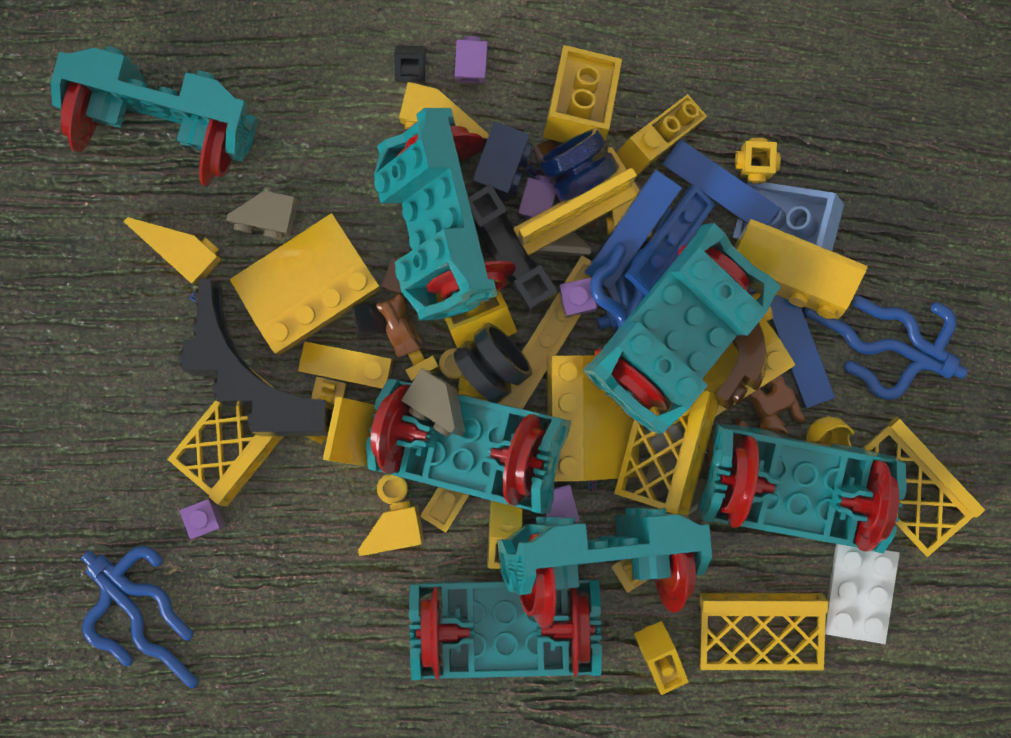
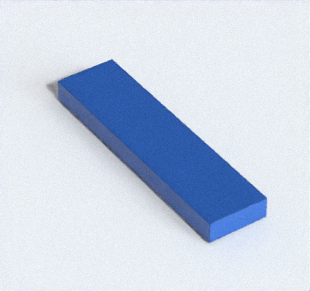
[663,139,781,226]
[584,169,682,290]
[625,184,715,295]
[770,295,835,408]

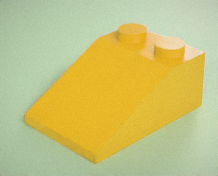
[543,45,622,152]
[323,396,377,466]

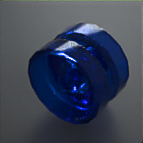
[538,128,619,202]

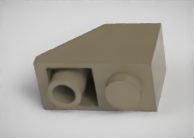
[226,191,298,240]
[401,368,465,437]

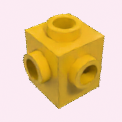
[735,138,781,184]

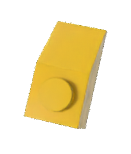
[634,621,689,695]

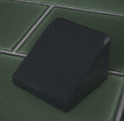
[394,46,426,82]
[353,303,387,337]

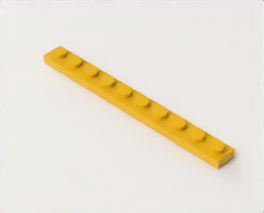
[420,256,592,533]

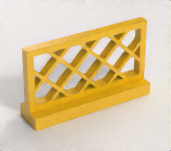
[513,168,637,256]
[167,367,284,507]
[614,390,719,515]
[862,416,985,557]
[699,593,828,670]

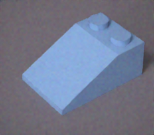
[733,182,844,251]

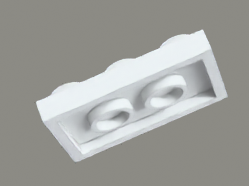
[825,544,900,644]

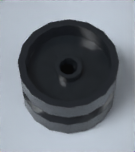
[454,323,532,403]

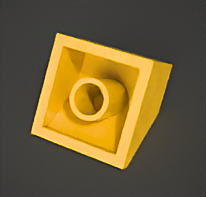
[436,290,517,349]
[358,500,425,556]

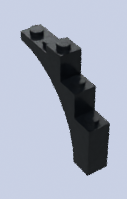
[179,279,334,436]

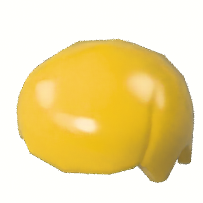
[806,416,855,446]

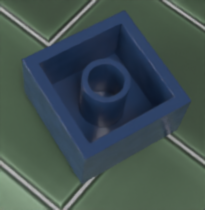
[473,121,533,202]

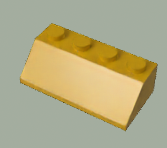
[734,219,868,320]

